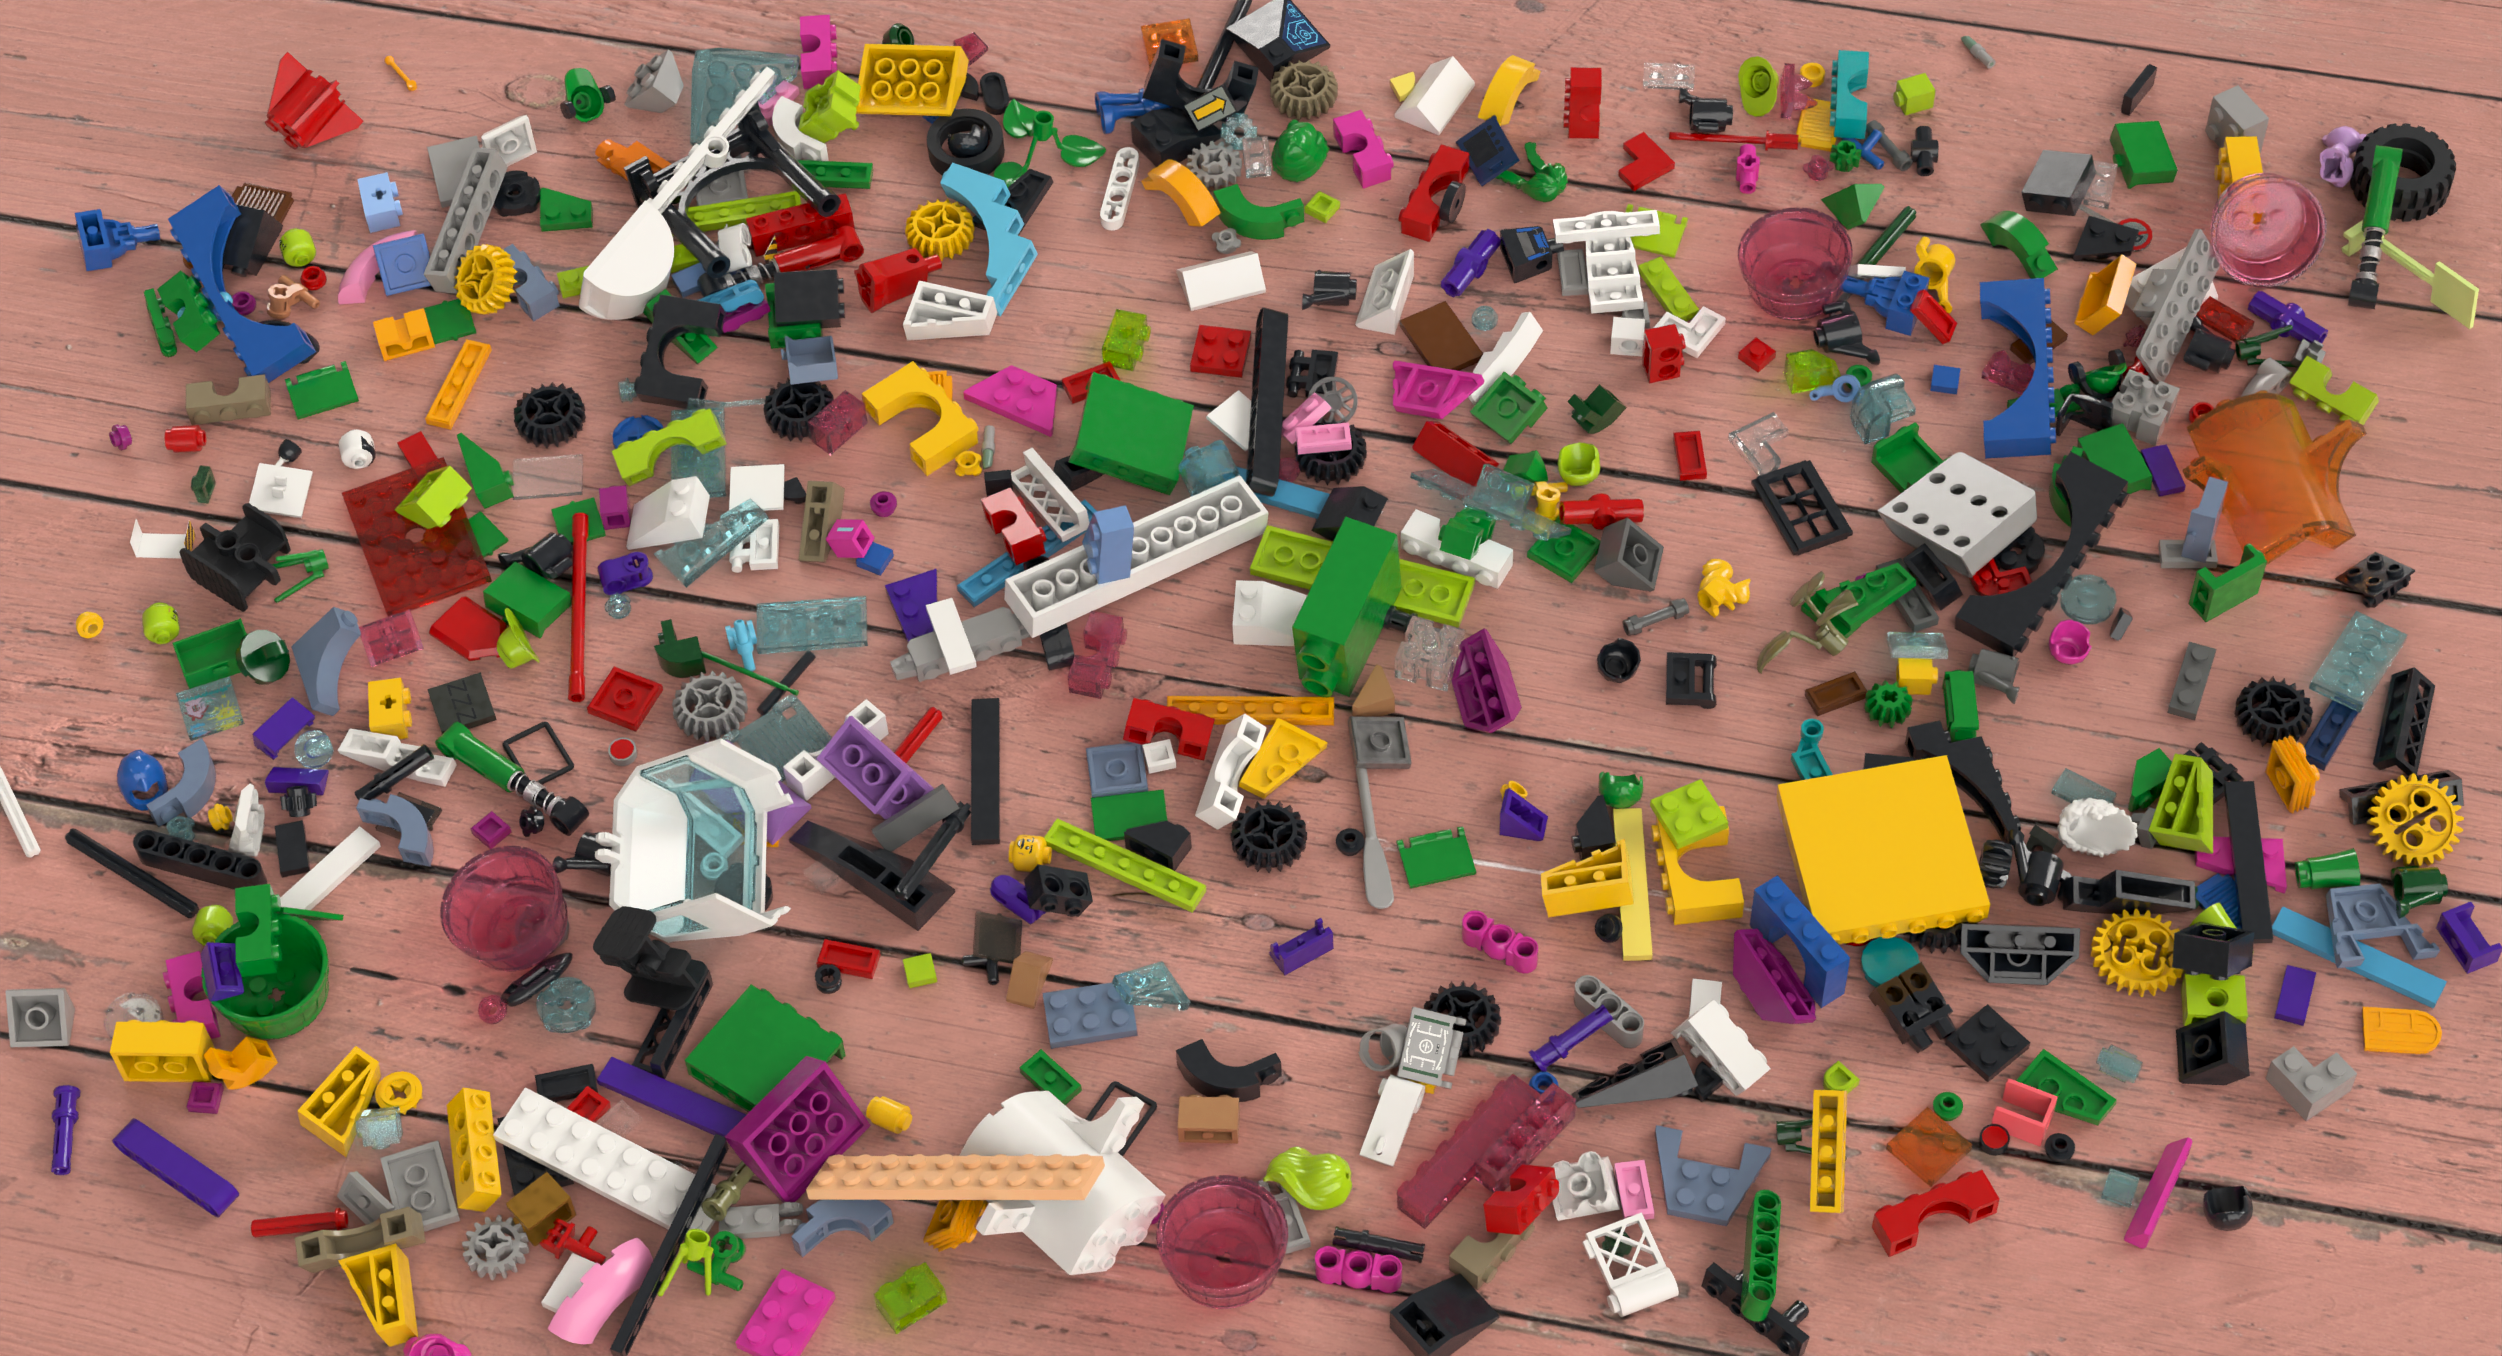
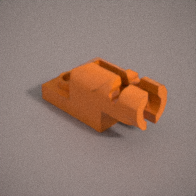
[595,139,671,181]

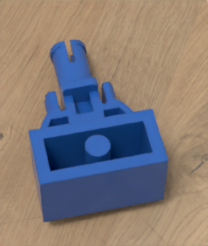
[75,209,160,271]
[1842,271,1930,336]

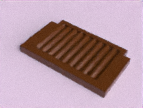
[232,182,294,224]

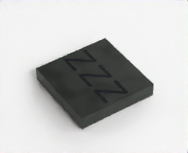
[427,672,497,734]

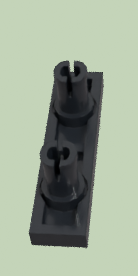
[1701,1262,1810,1356]

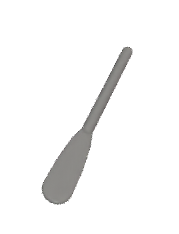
[1355,768,1394,909]

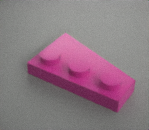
[2195,836,2287,894]

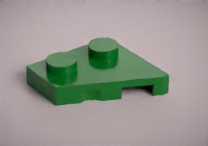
[540,188,593,232]

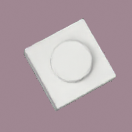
[1142,739,1176,774]

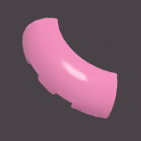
[338,230,418,304]
[548,1238,653,1345]

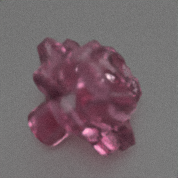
[2123,325,2147,348]

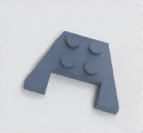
[2326,883,2440,968]
[1655,1125,1771,1226]

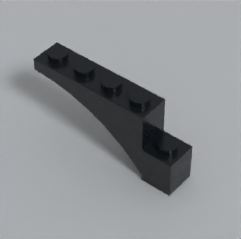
[1905,720,2021,844]

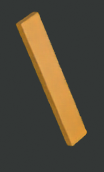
[1167,696,1334,726]

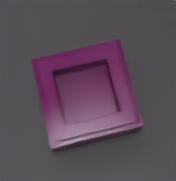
[470,811,512,850]
[186,1081,224,1114]

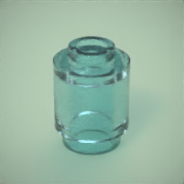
[2096,1044,2143,1084]

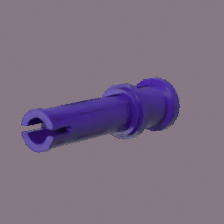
[1528,1004,1614,1072]
[51,1085,81,1175]

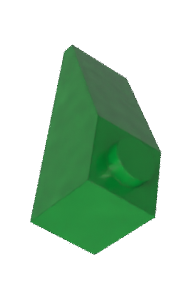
[643,289,718,365]
[457,433,515,509]

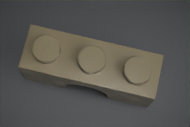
[186,374,271,425]
[1449,1221,1535,1290]

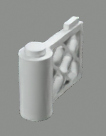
[1582,1212,1679,1317]

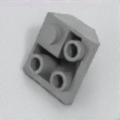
[624,50,684,113]

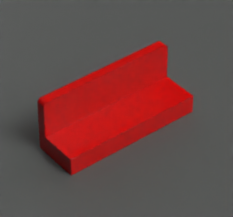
[1412,421,1499,490]

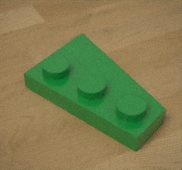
[2016,1049,2117,1126]

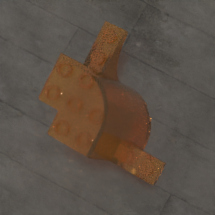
[2182,390,2367,565]

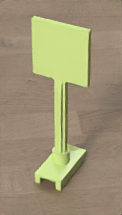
[2342,220,2479,329]

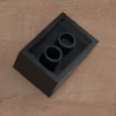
[1131,107,1223,167]

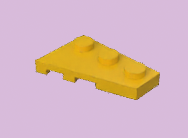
[1239,718,1328,799]

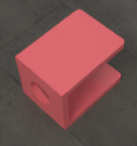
[1992,1079,2058,1147]

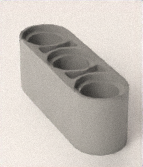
[1574,975,1644,1049]

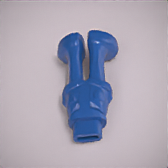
[1095,88,1172,134]

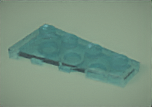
[653,498,769,588]

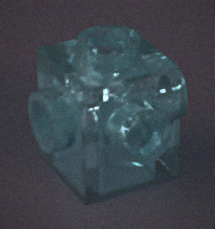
[1221,113,1258,151]

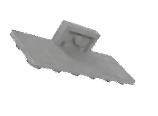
[2133,229,2221,385]

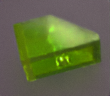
[1784,349,1841,394]

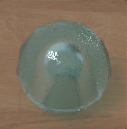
[294,730,333,769]

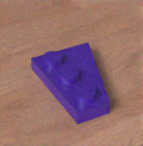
[885,569,938,643]

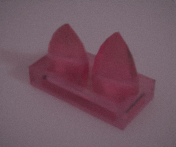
[1780,63,1818,119]
[1981,350,2034,395]

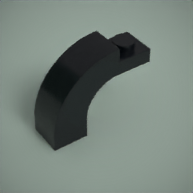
[1176,1039,1282,1102]

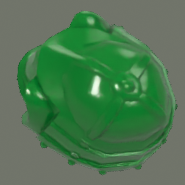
[1271,120,1330,182]

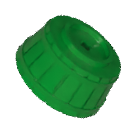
[201,913,329,1039]

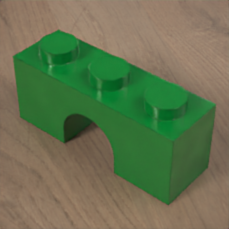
[157,270,220,353]
[1438,505,1498,560]
[235,884,282,978]

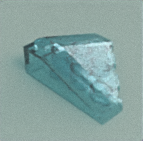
[690,48,800,146]

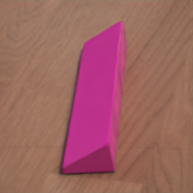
[2124,1137,2193,1249]

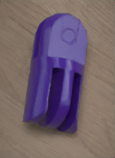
[990,875,1046,925]

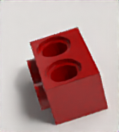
[1642,324,1686,384]

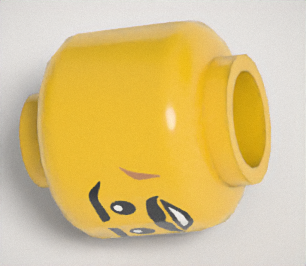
[1009,835,1052,872]

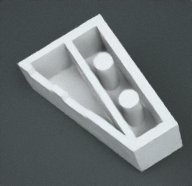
[903,281,997,340]
[1671,999,1771,1096]

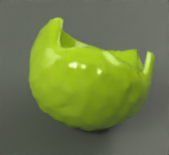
[1558,442,1600,486]

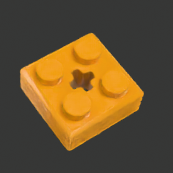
[2265,735,2320,814]
[923,1200,988,1252]

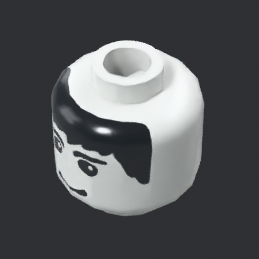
[339,430,376,469]

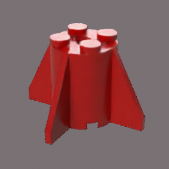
[265,52,364,150]

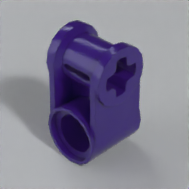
[597,552,653,596]

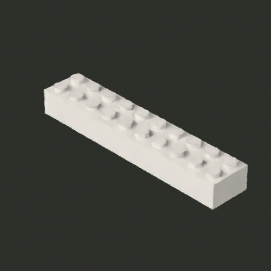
[1004,475,1269,638]

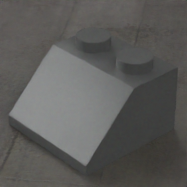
[1594,518,1664,592]

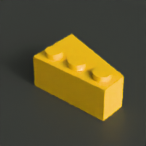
[1541,839,1634,918]
[298,1046,381,1157]
[338,1243,418,1347]

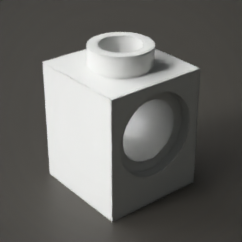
[1610,317,1645,357]

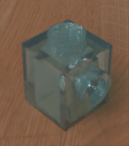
[356,1106,403,1149]

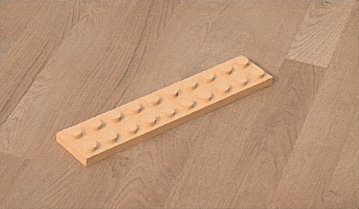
[806,1154,1105,1200]

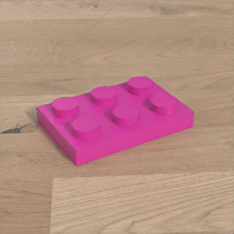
[735,1269,836,1356]

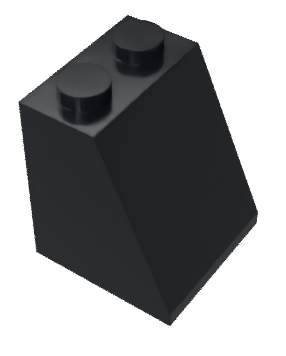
[222,204,283,277]

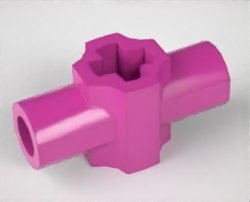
[1736,144,1760,194]

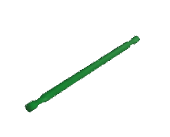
[702,651,799,696]

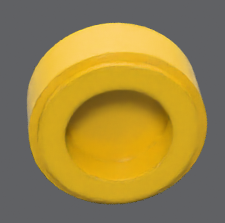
[1799,63,1825,87]

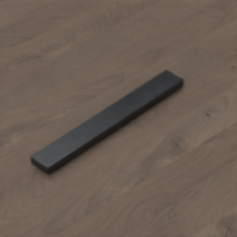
[610,1134,729,1356]

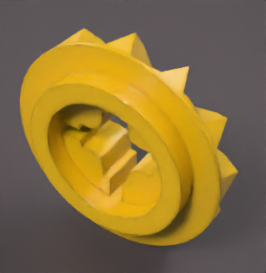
[375,1071,423,1116]

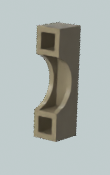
[294,1207,426,1273]

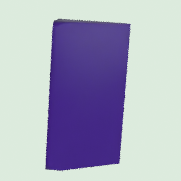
[265,767,329,795]
[201,942,244,1002]

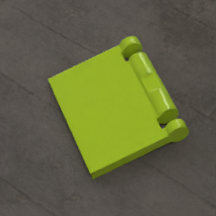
[1625,204,1688,258]

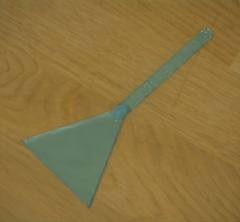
[685,398,766,418]

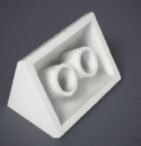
[1394,56,1475,135]
[1355,249,1414,335]
[1176,251,1266,311]

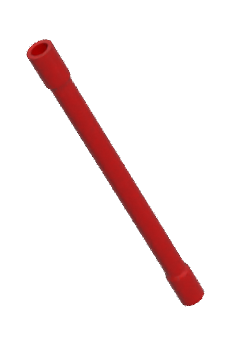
[568,513,589,702]

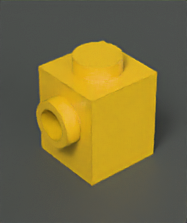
[1896,654,1938,695]

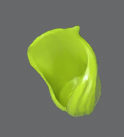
[1263,1146,1352,1210]

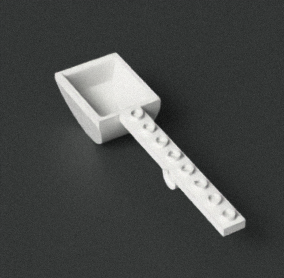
[579,67,775,320]

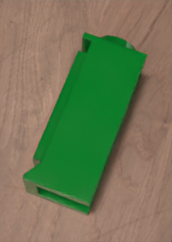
[1942,670,1979,743]

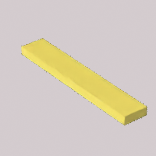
[1613,808,1653,961]

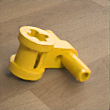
[1514,481,1568,523]

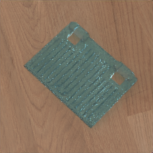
[719,694,832,782]

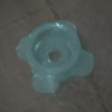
[166,816,195,841]

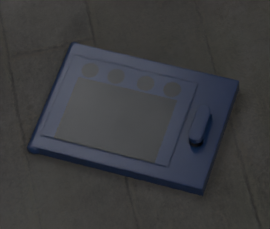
[1456,115,1520,186]

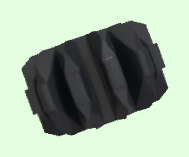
[1979,839,2013,889]

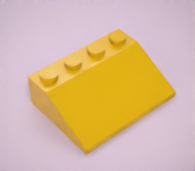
[856,44,969,116]

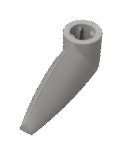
[2236,357,2293,423]

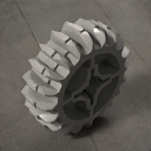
[672,670,748,742]

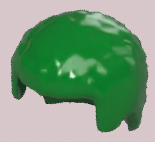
[1598,772,1644,809]

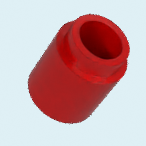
[164,425,207,453]

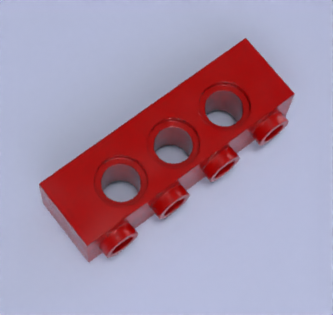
[746,193,855,257]

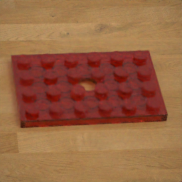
[342,457,492,619]

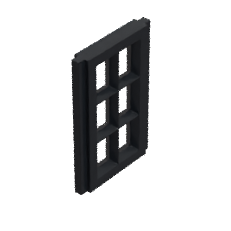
[1751,460,1853,556]

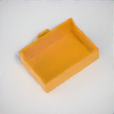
[2074,255,2136,335]

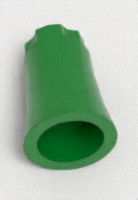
[2294,848,2360,890]

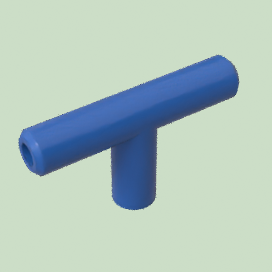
[1842,129,1884,170]

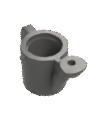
[1968,648,2020,704]

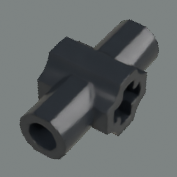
[1910,126,1939,176]

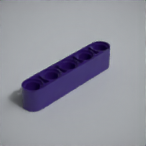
[112,1118,239,1218]

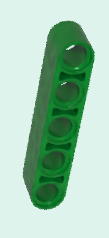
[1741,1189,1781,1322]

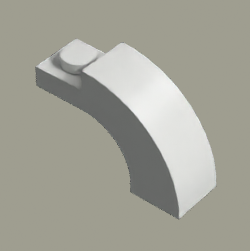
[772,96,829,161]

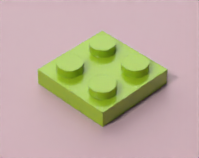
[1650,779,1728,849]

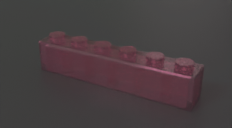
[1396,1074,1540,1229]

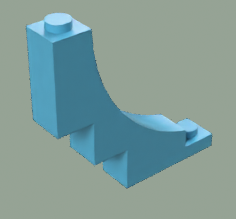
[940,162,1038,317]

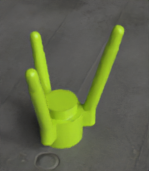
[657,1229,714,1297]

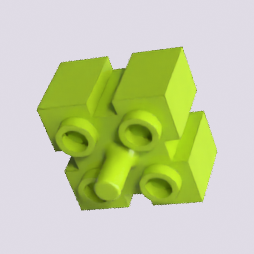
[798,70,861,144]

